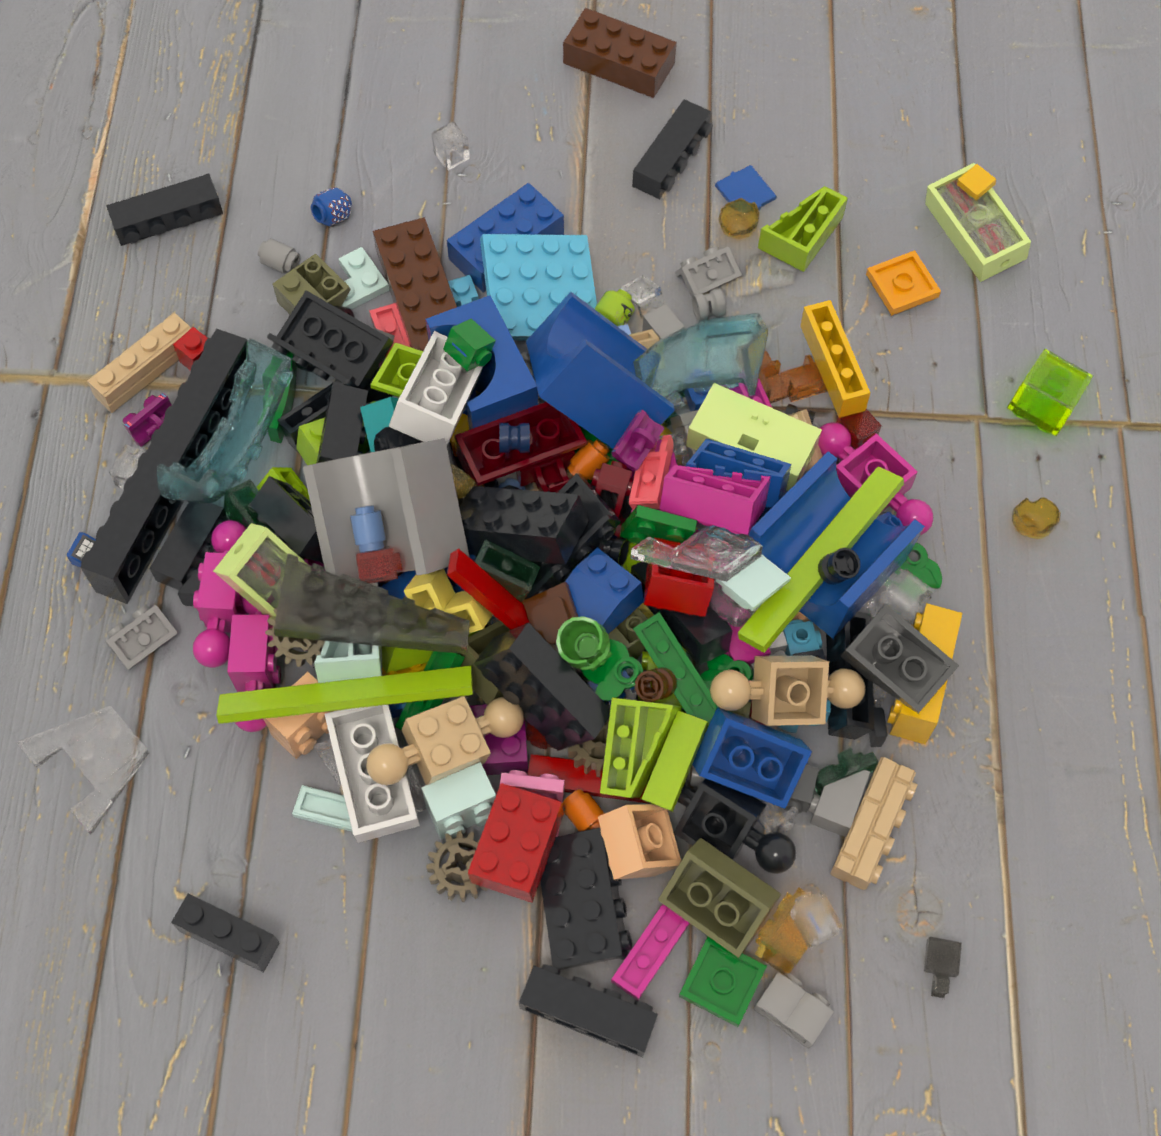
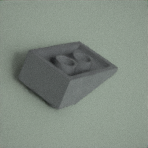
[841,604,959,713]

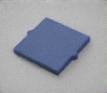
[715,165,777,217]

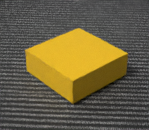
[957,163,996,201]

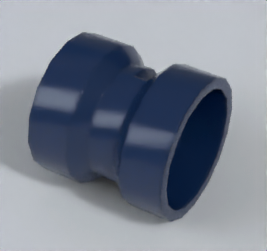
[499,423,530,453]

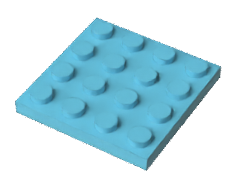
[480,234,597,341]

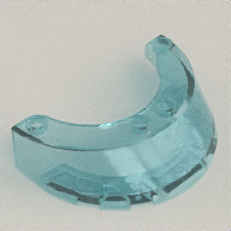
[157,338,293,504]

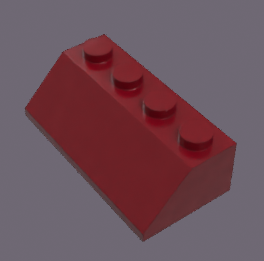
[454,402,587,486]

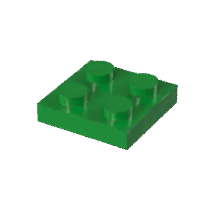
[620,505,697,545]
[679,936,767,1027]

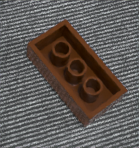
[563,8,677,98]

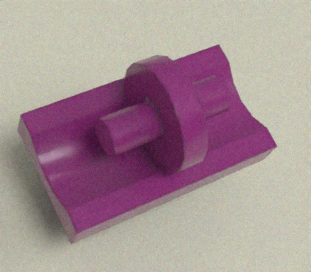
[123,393,172,447]
[611,409,664,472]

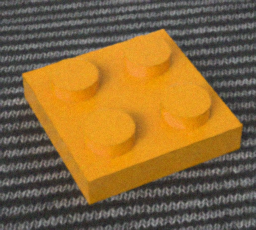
[866,250,941,316]

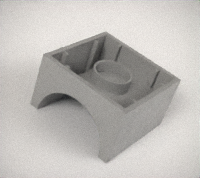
[303,438,470,588]

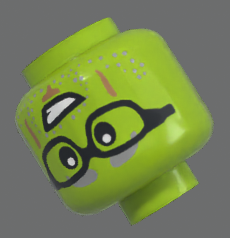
[595,289,635,326]

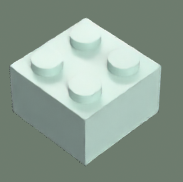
[421,762,496,840]

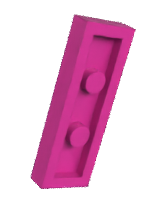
[611,904,690,1000]

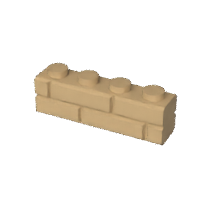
[87,313,191,413]
[830,757,918,890]

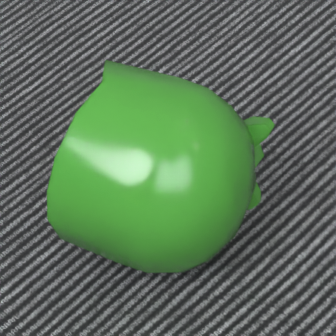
[556,616,612,672]

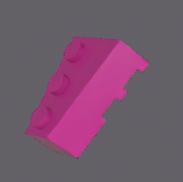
[660,465,771,535]

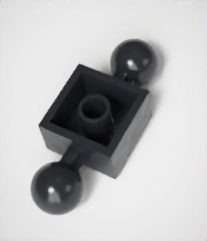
[647,771,796,874]

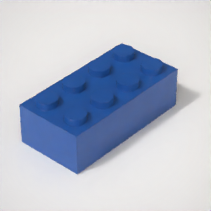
[447,182,564,292]

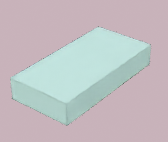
[292,785,353,832]

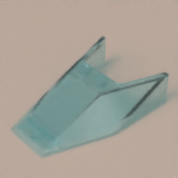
[633,313,768,398]

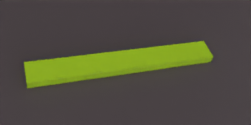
[738,466,904,653]
[216,666,473,724]

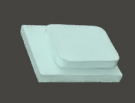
[715,548,791,611]

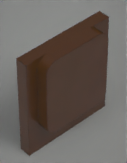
[523,582,578,644]

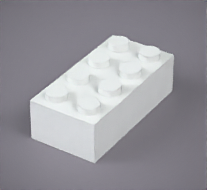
[389,331,484,446]
[324,705,420,843]

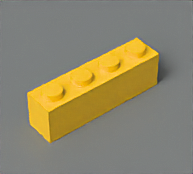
[800,300,871,418]

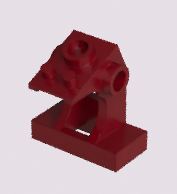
[516,450,575,493]
[591,461,634,537]

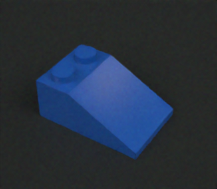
[565,547,644,634]

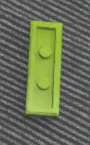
[641,710,709,812]

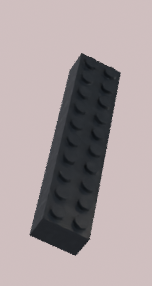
[80,328,257,604]

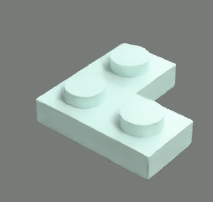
[338,247,390,310]

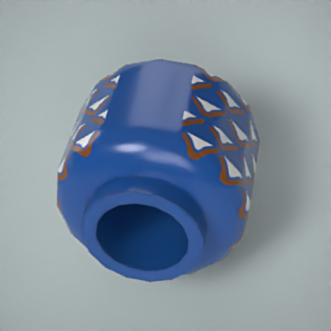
[311,187,352,226]

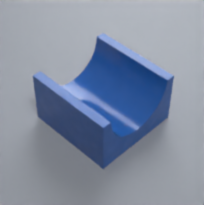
[526,292,675,449]
[425,295,538,430]
[741,451,925,638]

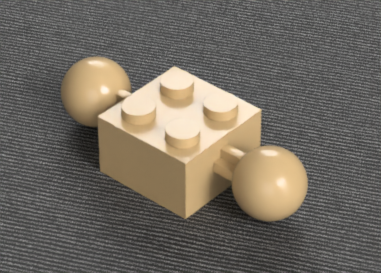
[710,655,865,726]
[366,696,524,785]

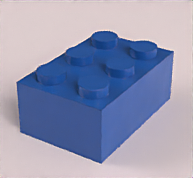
[692,707,812,809]

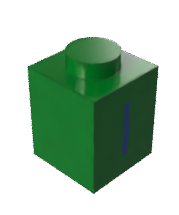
[443,318,496,372]

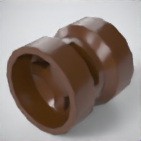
[635,667,677,702]

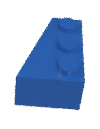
[686,438,792,508]

